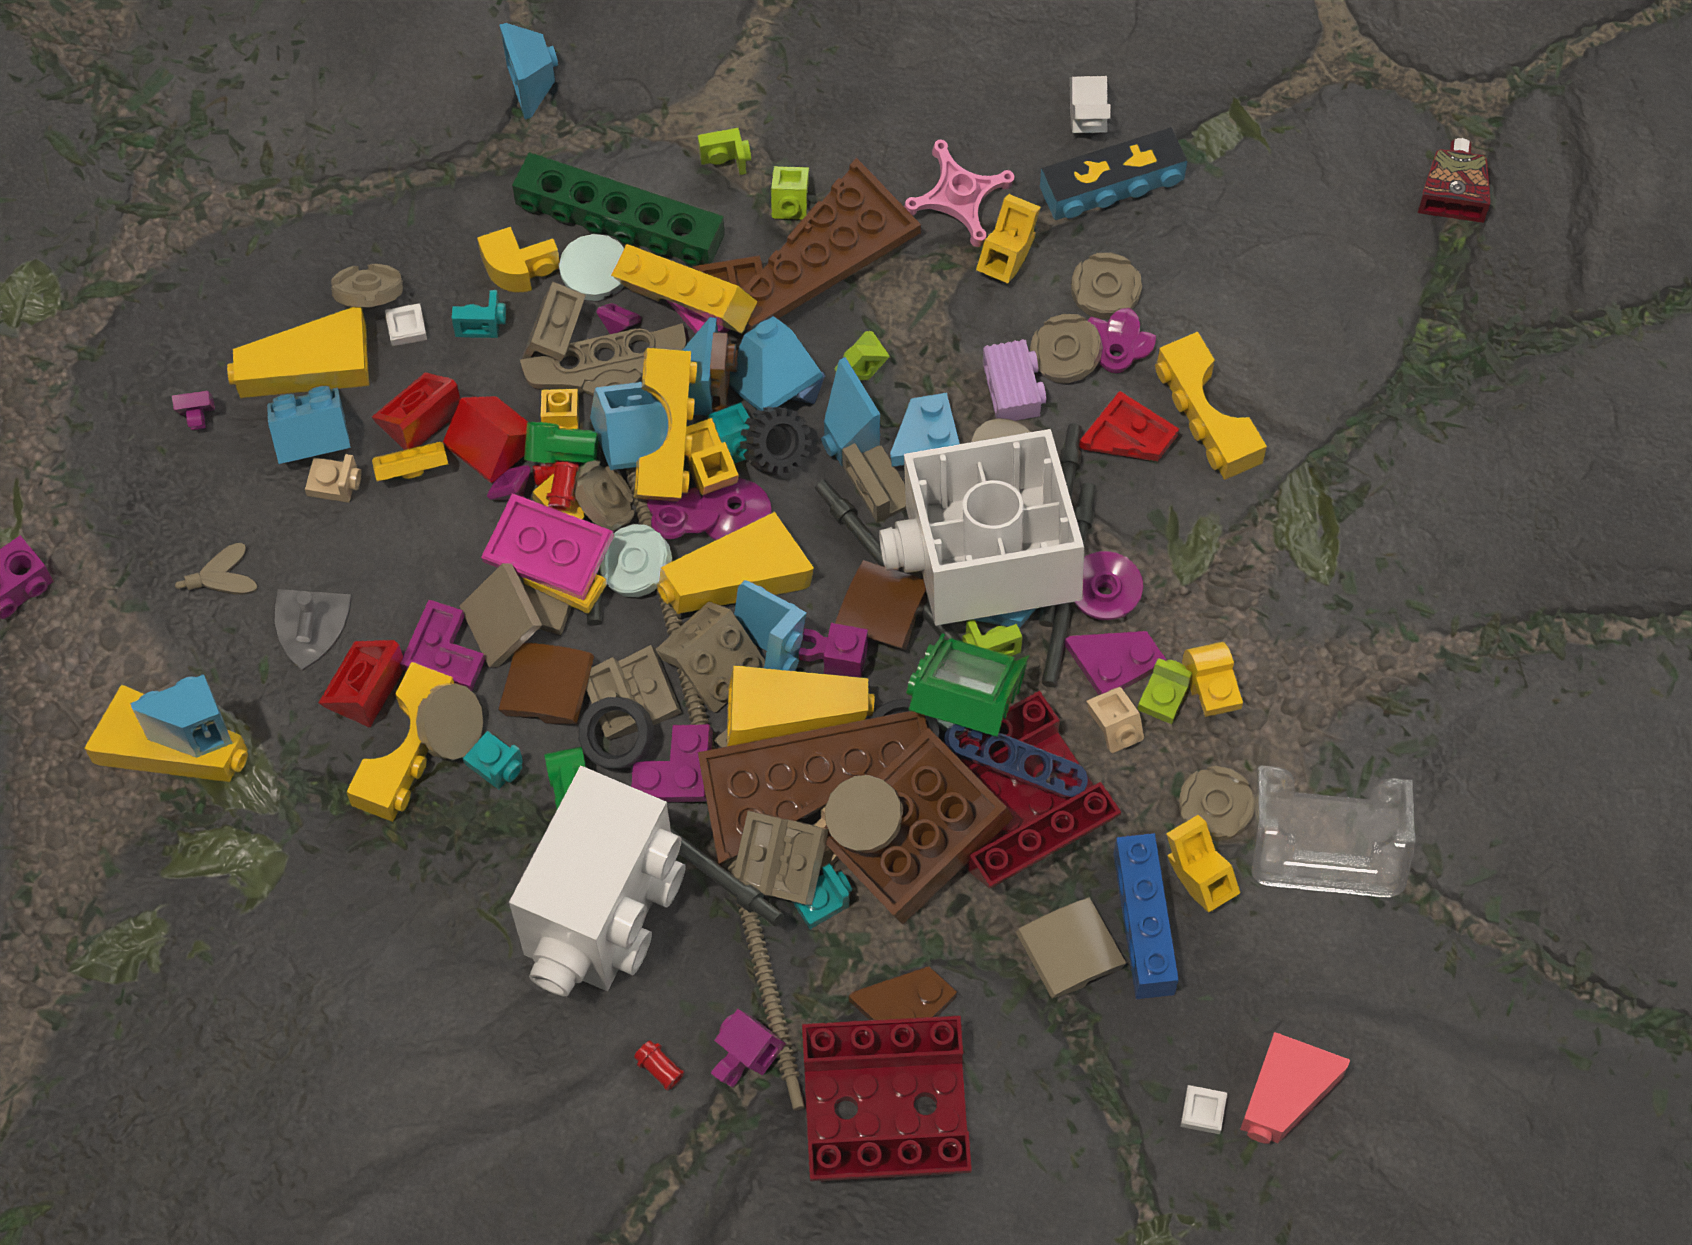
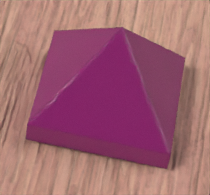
[596,303,642,334]
[487,465,531,500]

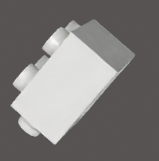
[879,429,1084,626]
[509,765,685,996]

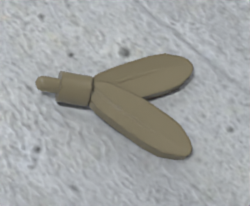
[175,543,257,595]

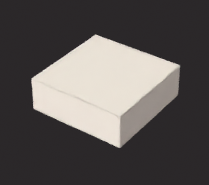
[385,303,427,346]
[1181,1085,1227,1134]

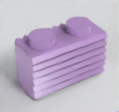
[983,339,1046,421]

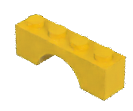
[611,244,757,334]
[1155,332,1267,480]
[634,348,697,502]
[347,662,454,822]

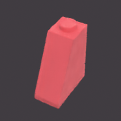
[1240,1032,1350,1143]

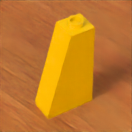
[227,307,369,398]
[657,512,814,614]
[727,666,874,746]
[84,685,248,782]

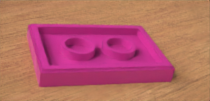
[481,493,614,600]

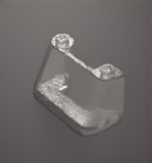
[1252,766,1416,897]

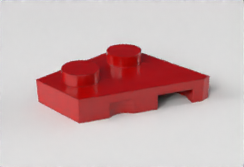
[1079,391,1179,461]

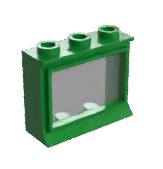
[906,633,1029,737]

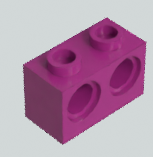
[0,535,54,619]

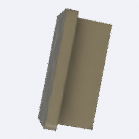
[522,282,586,361]
[842,443,906,523]

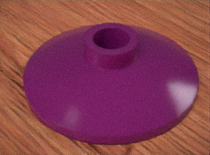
[701,478,772,541]
[1074,551,1143,620]

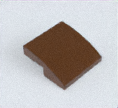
[835,560,928,650]
[498,643,594,724]

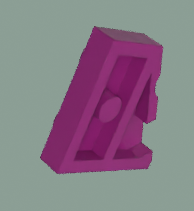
[1064,631,1167,695]

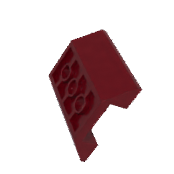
[944,691,1122,889]
[802,1016,972,1181]

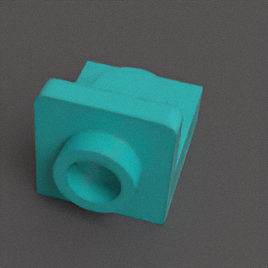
[452,290,506,338]
[708,403,750,464]
[463,731,523,790]
[792,864,852,929]

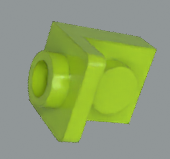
[698,128,751,175]
[771,166,809,219]
[834,331,890,380]
[962,619,1022,656]
[1137,658,1192,725]

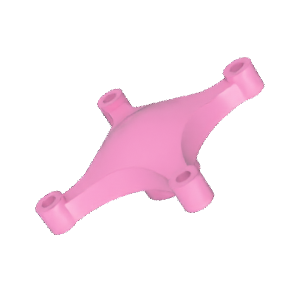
[904,140,1014,247]

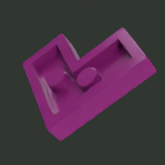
[400,600,485,691]
[631,724,713,802]

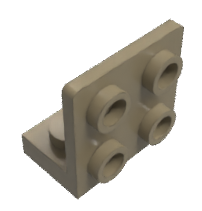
[655,601,765,712]

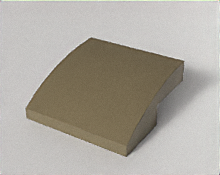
[586,645,682,740]
[733,811,829,905]
[1016,897,1126,999]

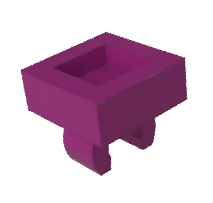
[172,391,215,430]

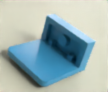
[734,580,807,671]

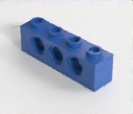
[1113,833,1178,999]

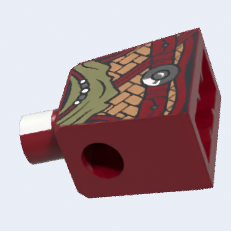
[1417,138,1490,223]

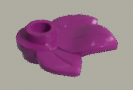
[1088,308,1156,373]
[647,488,719,539]

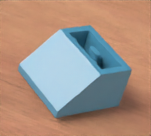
[590,382,668,470]
[267,386,351,464]
[130,674,232,758]

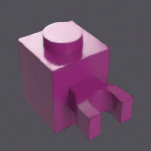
[799,623,868,678]
[711,1009,786,1088]

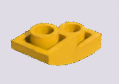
[541,389,579,429]

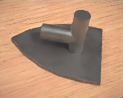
[275,589,351,671]

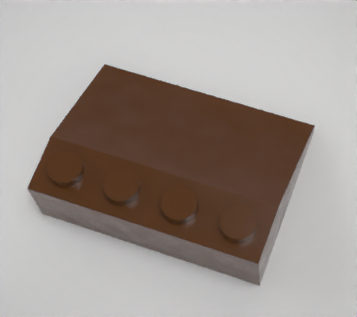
[824,728,1014,925]

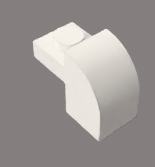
[1070,76,1110,133]

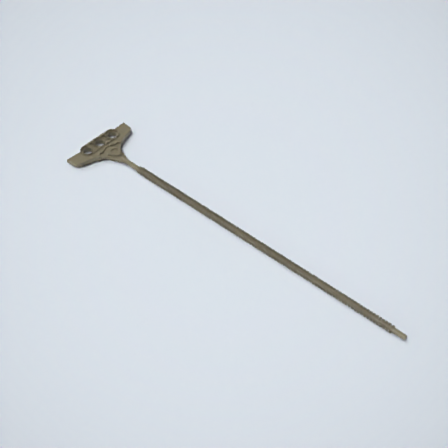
[520,323,805,1111]

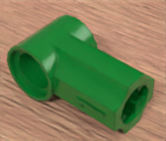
[524,422,599,463]
[544,747,586,809]

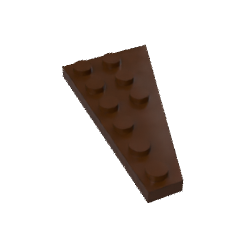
[743,157,921,332]
[697,711,927,866]

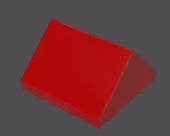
[372,372,461,450]
[443,396,528,484]
[318,640,403,728]

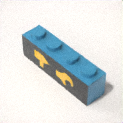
[1040,127,1187,220]

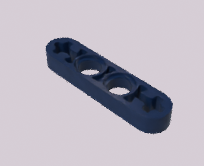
[944,724,1088,798]

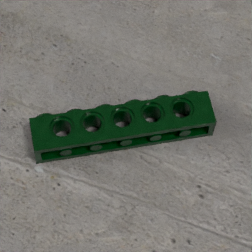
[512,152,725,266]

